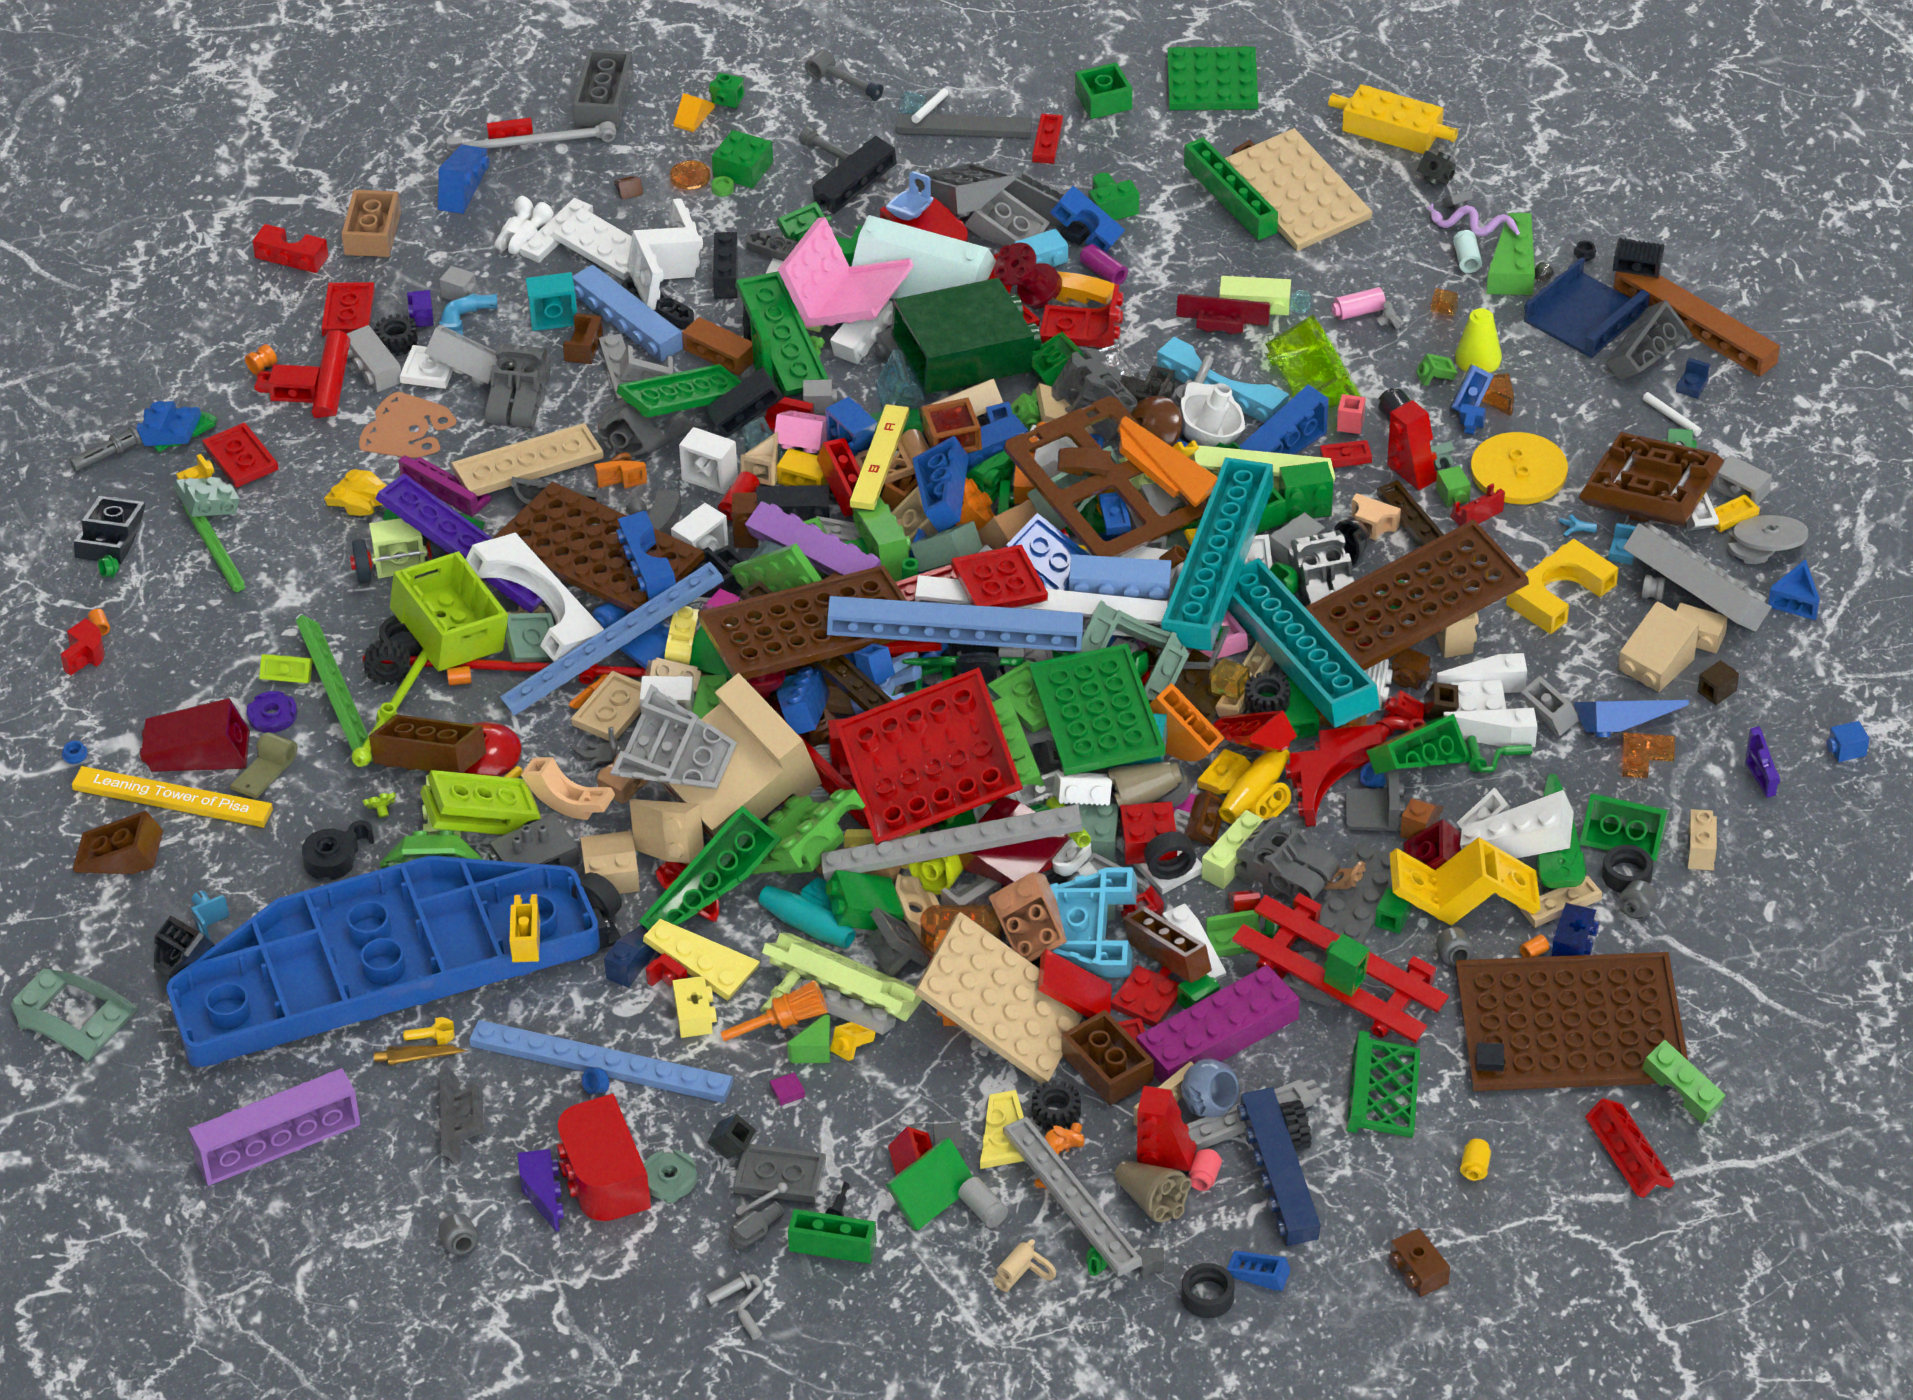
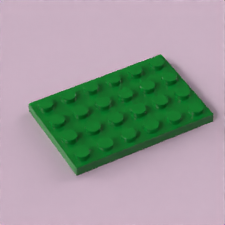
[1029,643,1166,776]

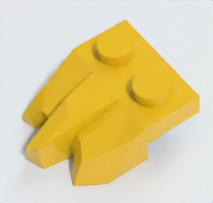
[324,469,387,516]

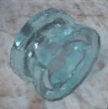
[1291,290,1312,313]

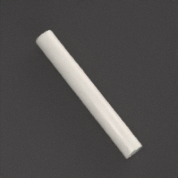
[911,88,948,123]
[1643,392,1702,437]

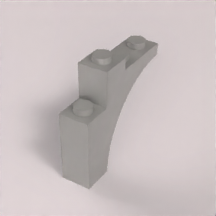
[1126,483,1210,550]

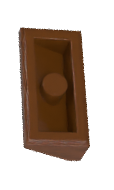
[1185,790,1224,846]

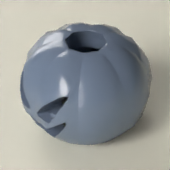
[1181,1058,1239,1118]

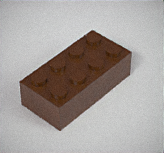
[369,714,486,773]

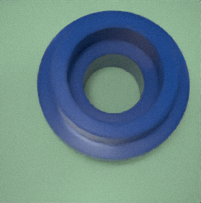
[62,741,88,764]

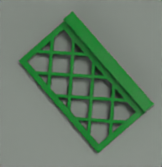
[1346,1030,1420,1138]

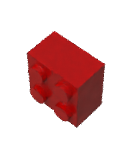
[1120,802,1177,865]

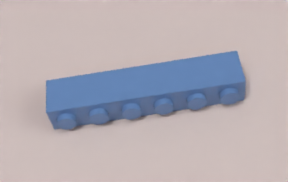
[573,264,683,362]

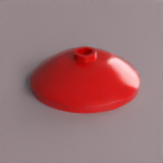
[464,722,522,777]

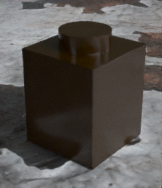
[1697,660,1739,705]
[1424,682,1459,719]

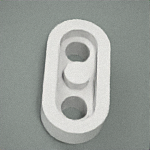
[1052,839,1092,876]

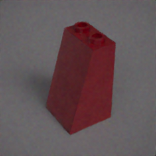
[139,698,250,772]

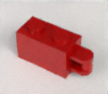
[254,364,320,403]

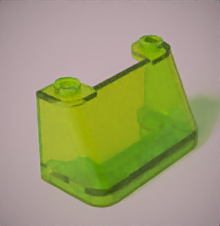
[1265,314,1362,408]

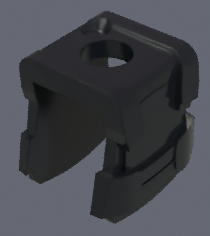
[955,644,1001,686]

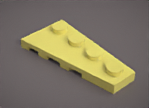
[643,919,760,1001]

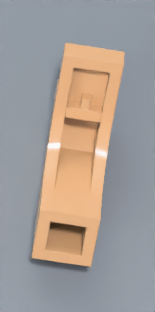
[521,757,615,820]

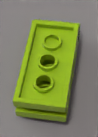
[420,770,542,835]

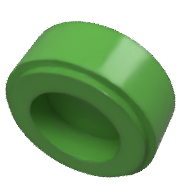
[711,176,734,197]

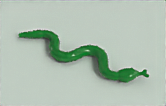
[902,656,1033,667]

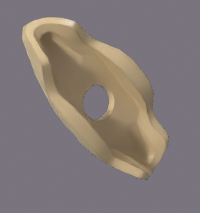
[895,874,940,947]

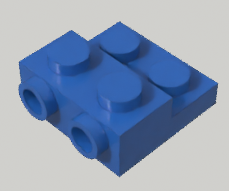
[137,401,202,446]

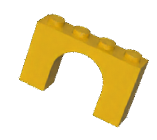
[1506,539,1619,635]

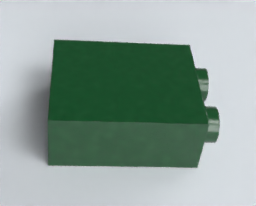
[891,278,1041,394]

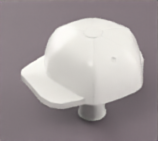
[1179,382,1245,447]

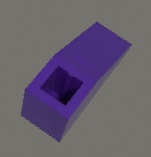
[517,1149,564,1231]

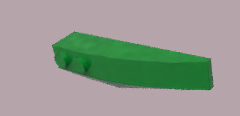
[639,806,782,931]

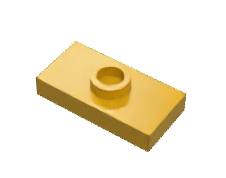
[1714,494,1760,532]

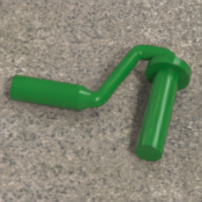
[1466,735,1532,773]

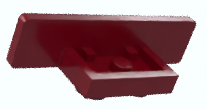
[1176,294,1270,334]

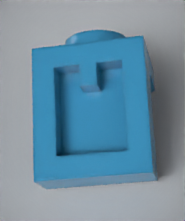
[1608,523,1636,565]

